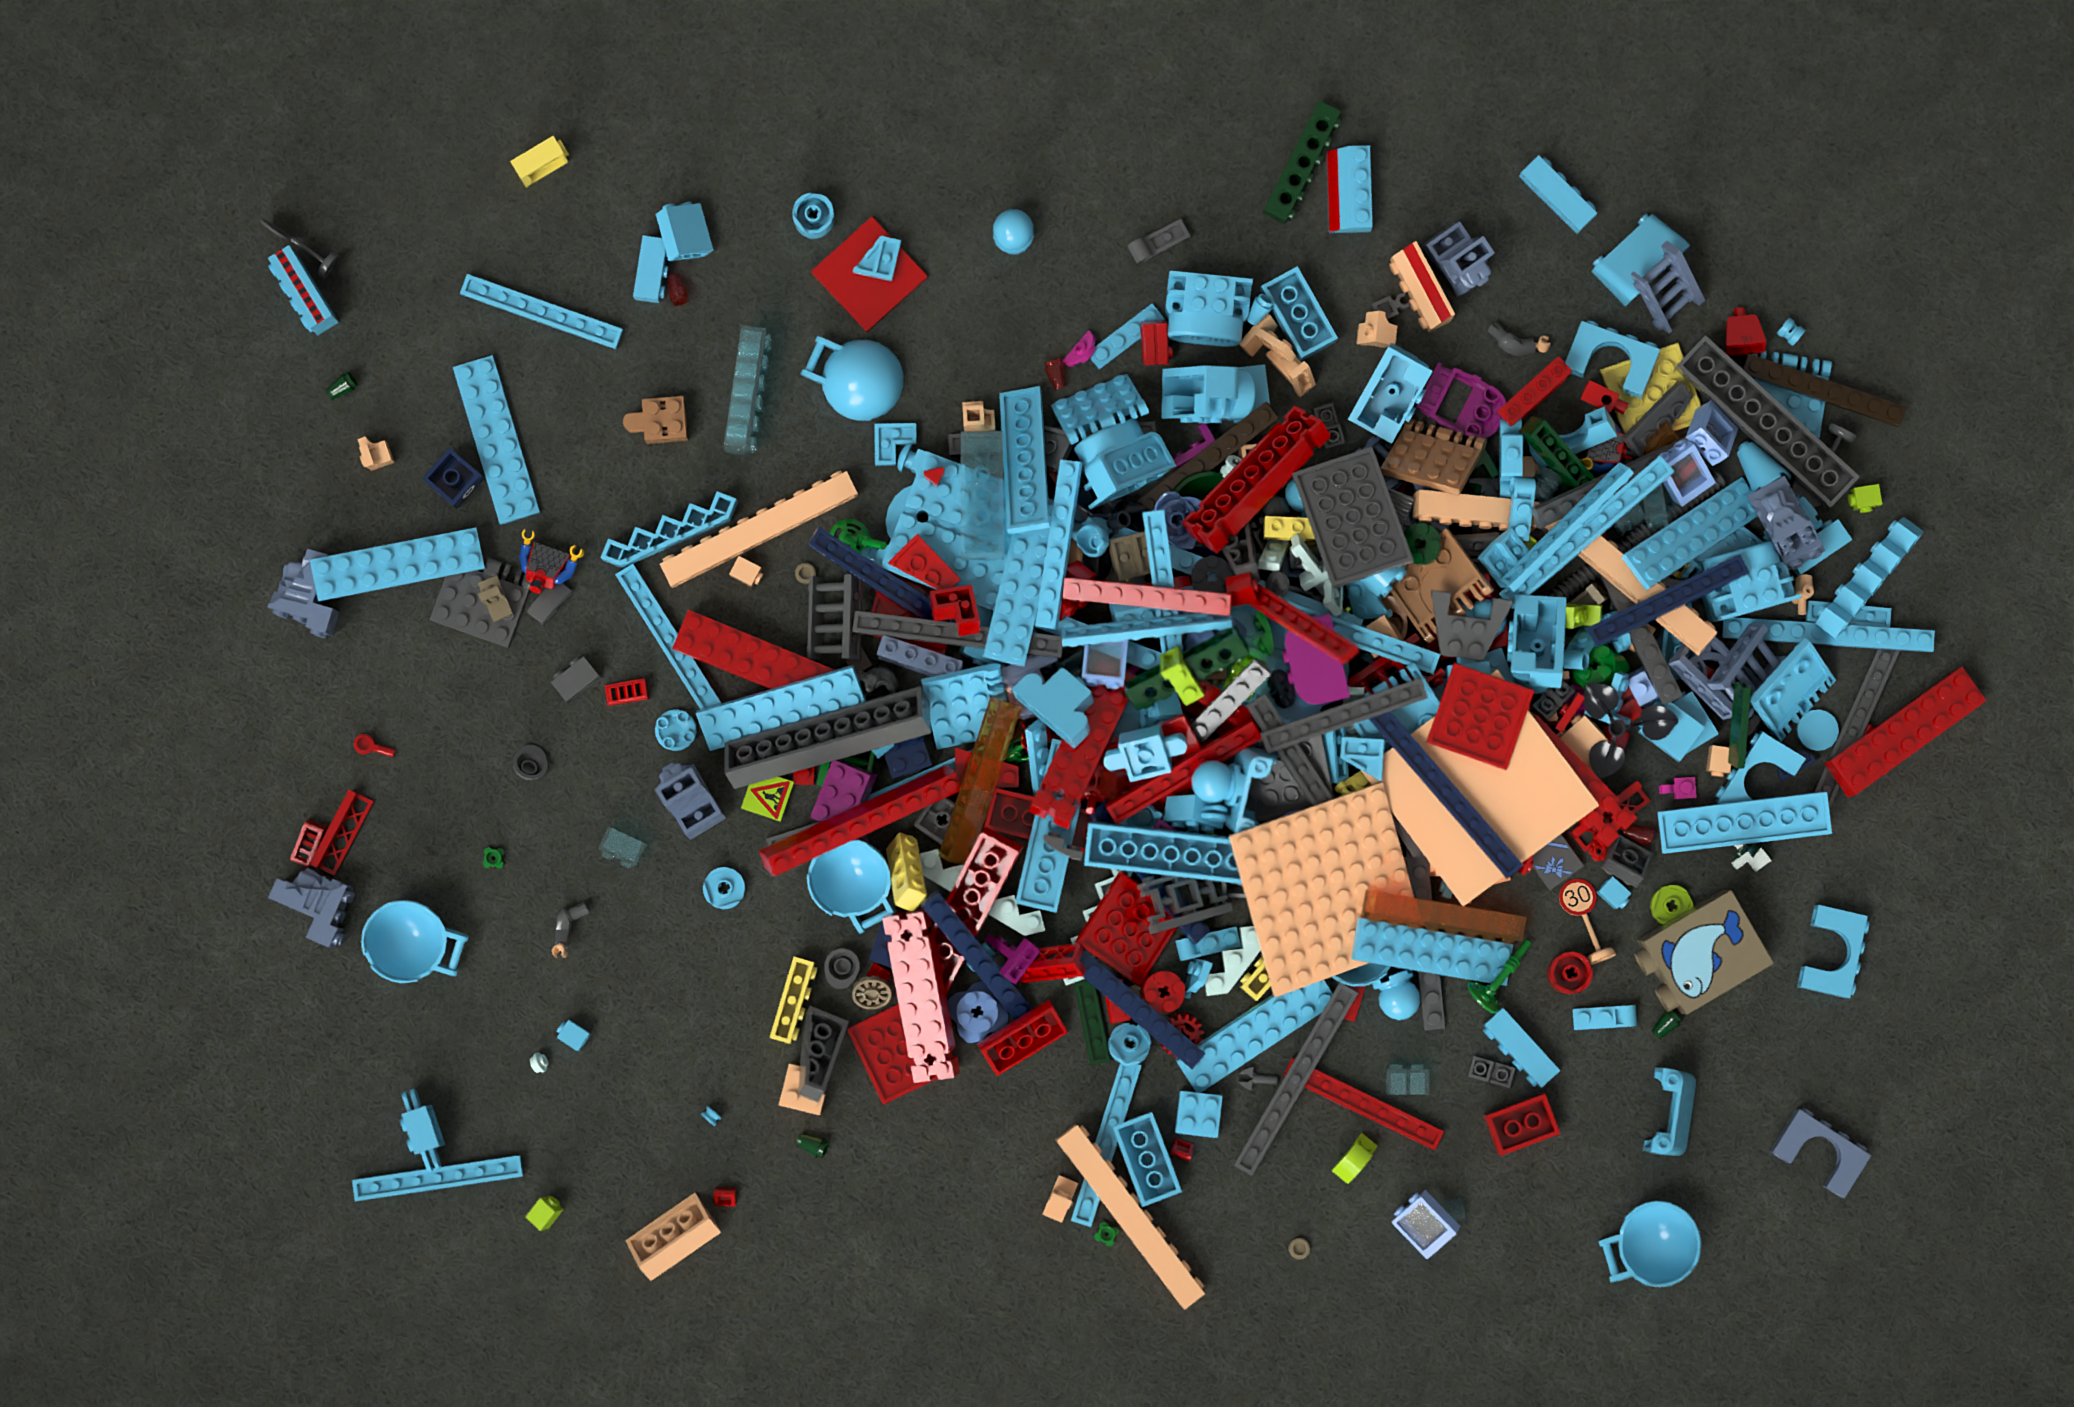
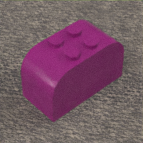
[1282,612,1350,705]

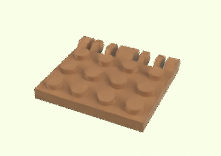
[1380,419,1487,495]
[1391,529,1494,644]

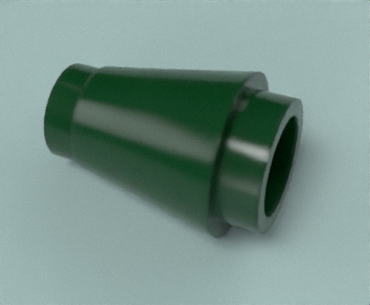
[325,372,358,400]
[1651,1010,1682,1039]
[796,1133,829,1158]

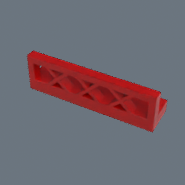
[1569,781,1650,852]
[310,790,374,876]
[1007,943,1086,984]

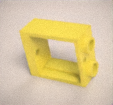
[510,136,569,187]

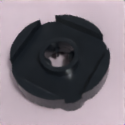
[1191,555,1233,593]

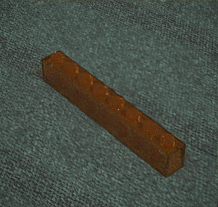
[938,696,1021,865]
[1361,890,1527,944]

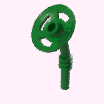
[830,519,887,554]
[1467,940,1531,1014]

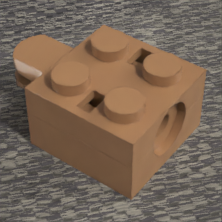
[623,396,688,444]

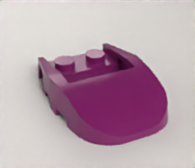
[1415,362,1506,439]

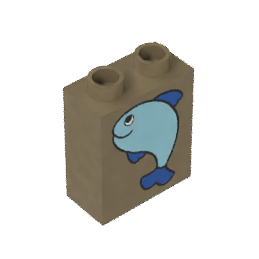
[1634,889,1774,1015]

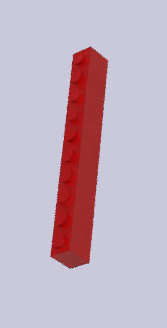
[759,765,962,876]

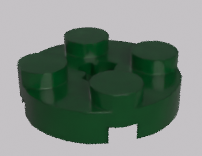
[1403,523,1442,565]

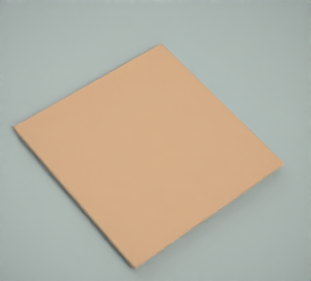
[1362,670,1599,906]
[1229,782,1423,997]

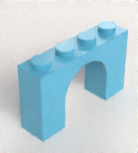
[1565,321,1660,399]
[1715,730,1806,804]
[1797,905,1869,998]

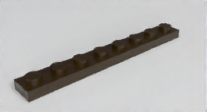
[1742,353,1906,427]
[1136,402,1279,511]

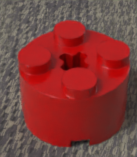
[1547,952,1593,994]
[1139,971,1185,1014]

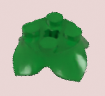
[1566,644,1630,690]

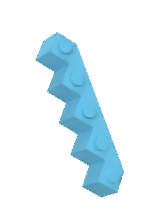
[601,491,738,568]
[1815,517,1924,638]

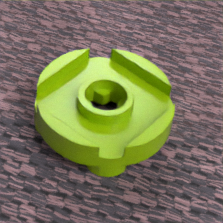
[1650,885,1693,925]

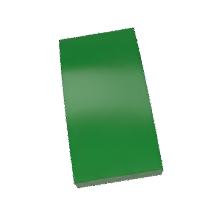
[1253,611,1274,656]

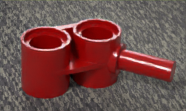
[1083,762,1109,814]

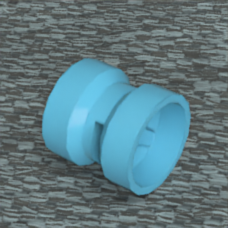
[1776,317,1806,346]

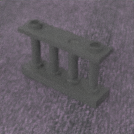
[806,574,863,661]

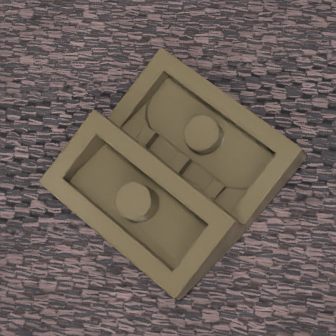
[1109,532,1151,581]

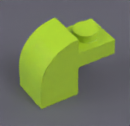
[1332,1133,1378,1184]

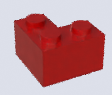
[1059,560,1096,622]
[930,584,980,636]

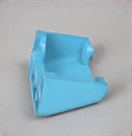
[1592,214,1690,307]
[1223,746,1279,834]
[1643,1067,1696,1156]

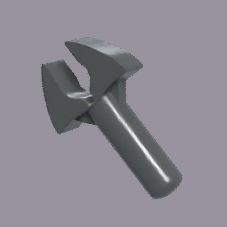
[1238,1067,1278,1090]

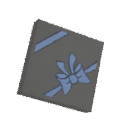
[1532,834,1584,891]

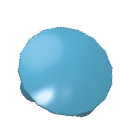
[655,709,697,751]

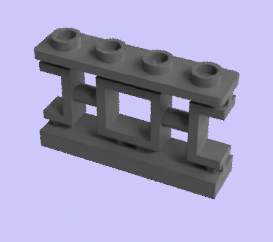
[1137,874,1233,935]

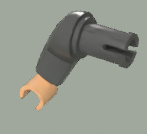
[1488,322,1551,357]
[552,901,590,958]

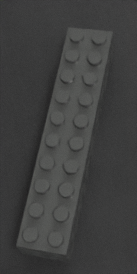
[1674,335,1860,509]
[725,686,931,789]

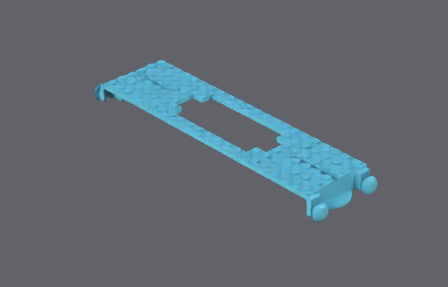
[861,444,1373,724]

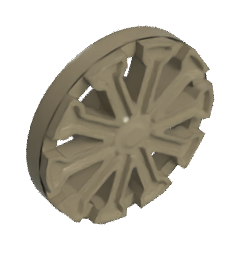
[852,976,892,1010]

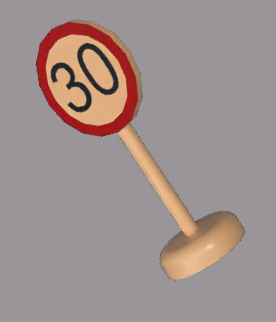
[1559,879,1616,965]

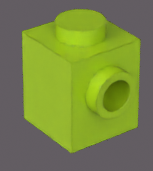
[1848,484,1882,513]
[526,1196,564,1231]

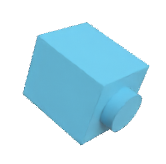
[1596,876,1631,909]
[557,1020,591,1051]

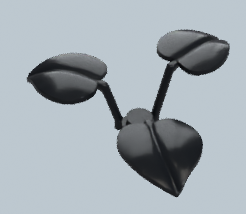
[1074,487,1149,580]
[1583,682,1678,778]

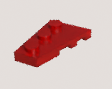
[888,534,962,590]
[955,747,1019,789]

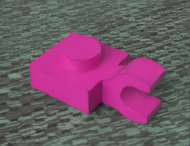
[1659,777,1696,799]

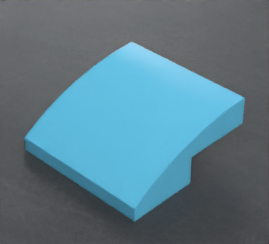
[1478,528,1529,588]

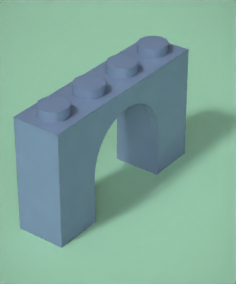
[1769,1108,1871,1198]

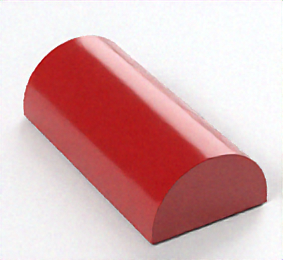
[977,999,1069,1076]

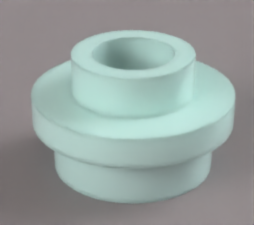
[530,1052,548,1073]

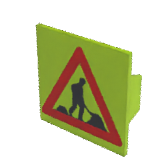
[741,777,794,822]

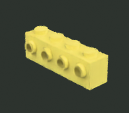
[1240,956,1271,1001]
[770,957,818,1044]

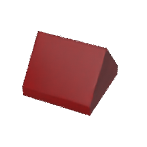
[923,467,945,487]
[1603,726,1630,750]
[866,963,892,985]
[1169,1138,1195,1162]
[714,1187,736,1206]

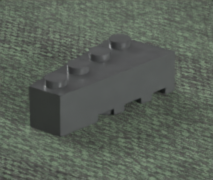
[1221,520,1261,582]
[798,1006,849,1102]

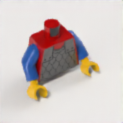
[1579,408,1634,474]
[519,529,584,594]

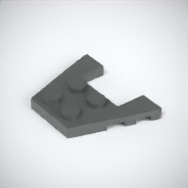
[1430,589,1513,661]

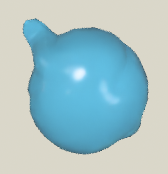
[1072,523,1109,557]
[1119,804,1162,828]

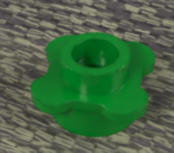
[483,847,505,869]
[1094,1222,1119,1246]

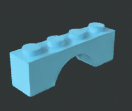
[1529,407,1617,468]

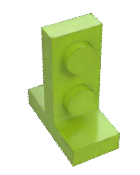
[1565,603,1602,628]
[1160,646,1204,706]

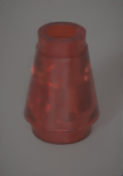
[667,274,689,306]
[1044,358,1066,390]
[1622,825,1655,847]

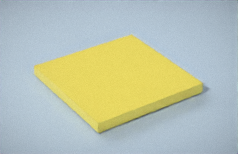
[1600,343,1702,435]

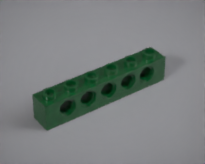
[1263,101,1342,224]
[1518,416,1609,507]
[1125,625,1249,711]

